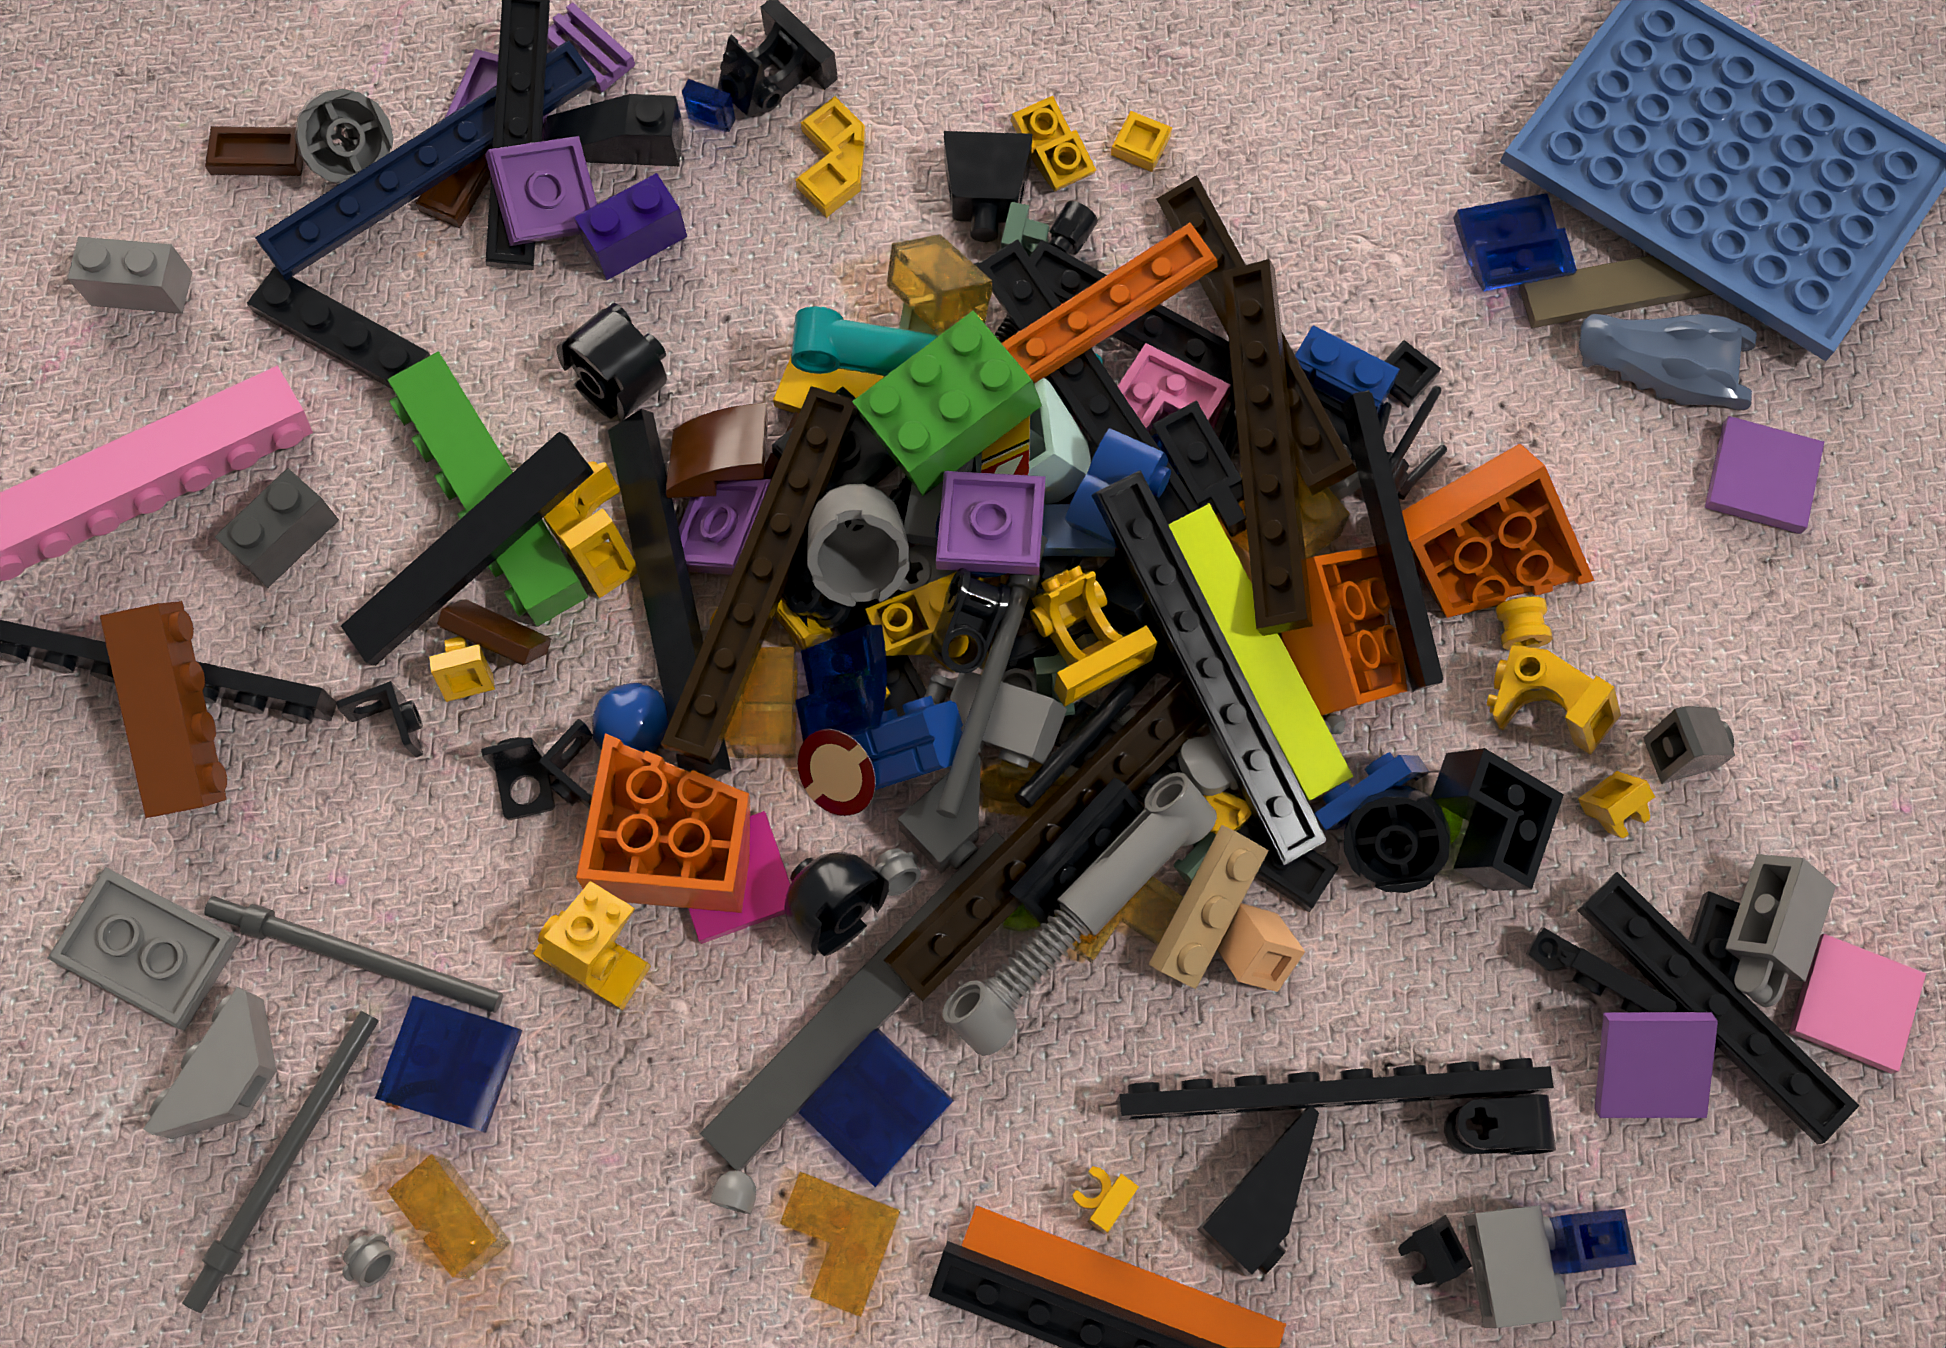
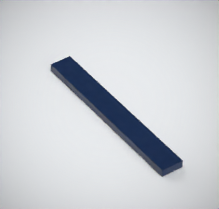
[255,40,596,280]

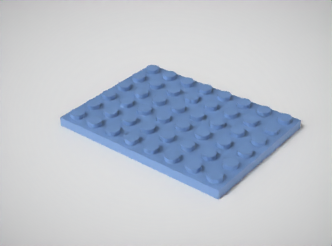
[1500,0,1946,361]

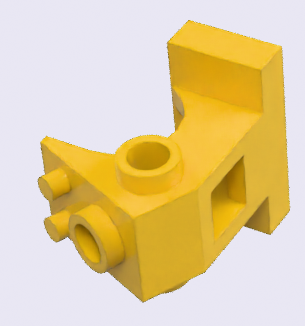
[543,461,638,599]
[1030,566,1157,707]
[1486,645,1621,755]
[533,881,651,1011]

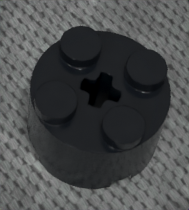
[556,303,667,421]

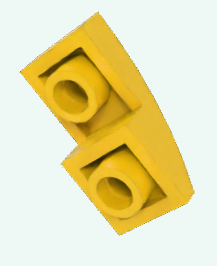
[1010,95,1097,192]

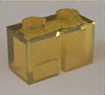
[886,234,992,334]
[724,647,798,758]
[387,1154,512,1279]

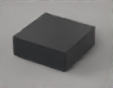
[1385,340,1441,408]

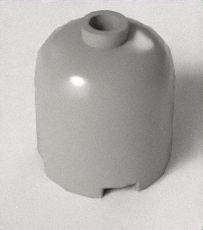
[807,484,909,606]

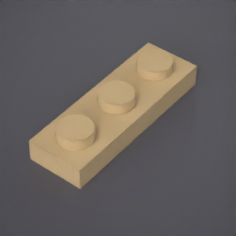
[1148,825,1269,989]

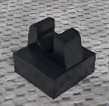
[1398,1215,1472,1285]

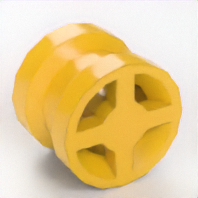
[1496,596,1553,650]

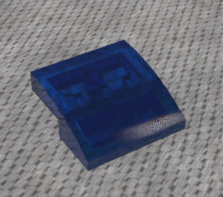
[1453,193,1577,291]
[795,625,887,742]
[374,996,523,1133]
[798,1028,954,1187]

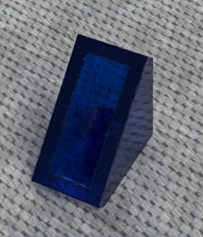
[1549,1209,1636,1274]

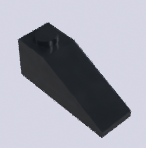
[544,94,684,167]
[1197,1106,1319,1276]

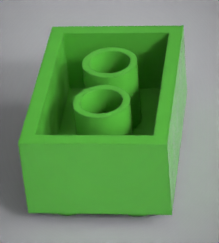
[852,310,1042,496]

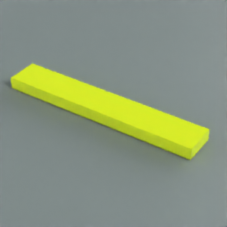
[1168,503,1354,801]

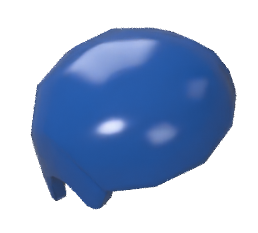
[592,683,669,753]

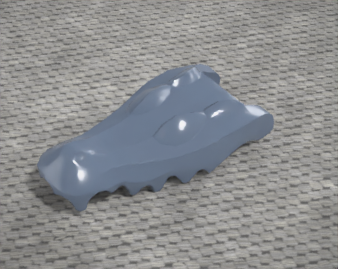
[1578,314,1757,410]

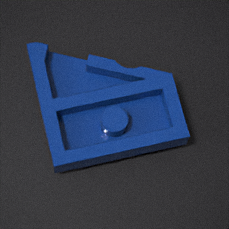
[1314,752,1430,830]

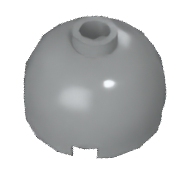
[294,88,394,184]

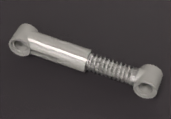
[942,772,1217,1056]

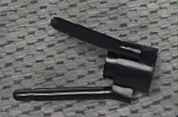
[1378,386,1447,500]

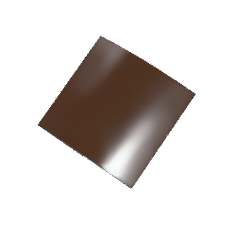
[666,403,768,498]

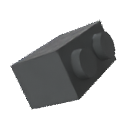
[215,468,339,588]

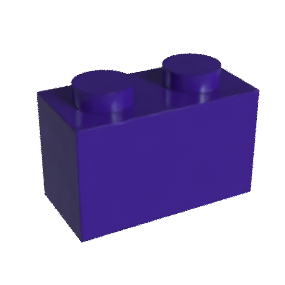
[574,173,688,280]

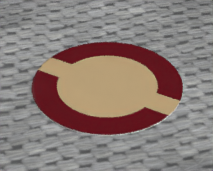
[797,729,876,816]

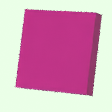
[688,811,791,944]

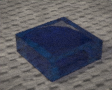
[682,79,736,132]

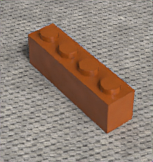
[100,601,227,819]

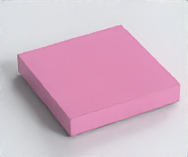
[1789,934,1926,1074]

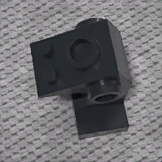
[717,0,838,117]

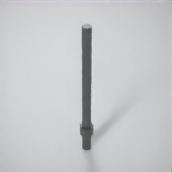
[936,535,1048,819]
[204,896,503,1013]
[182,1011,379,1313]

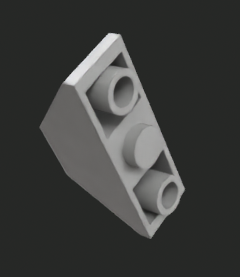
[143,987,277,1139]

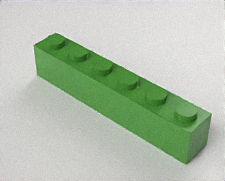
[387,351,588,627]

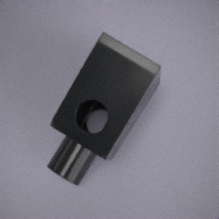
[944,131,1032,242]

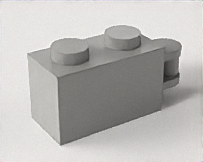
[924,672,1067,769]
[1725,854,1836,1007]

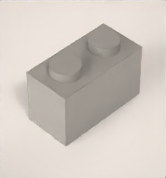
[67,236,192,314]
[1463,1205,1567,1328]

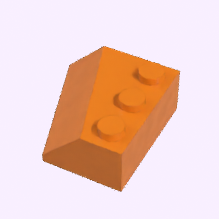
[1402,443,1595,618]
[1281,546,1408,716]
[576,733,750,913]

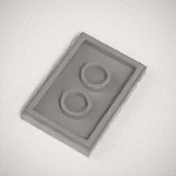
[47,867,242,1031]

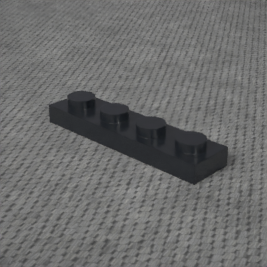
[247,267,431,390]

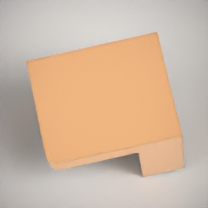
[1217,903,1305,992]

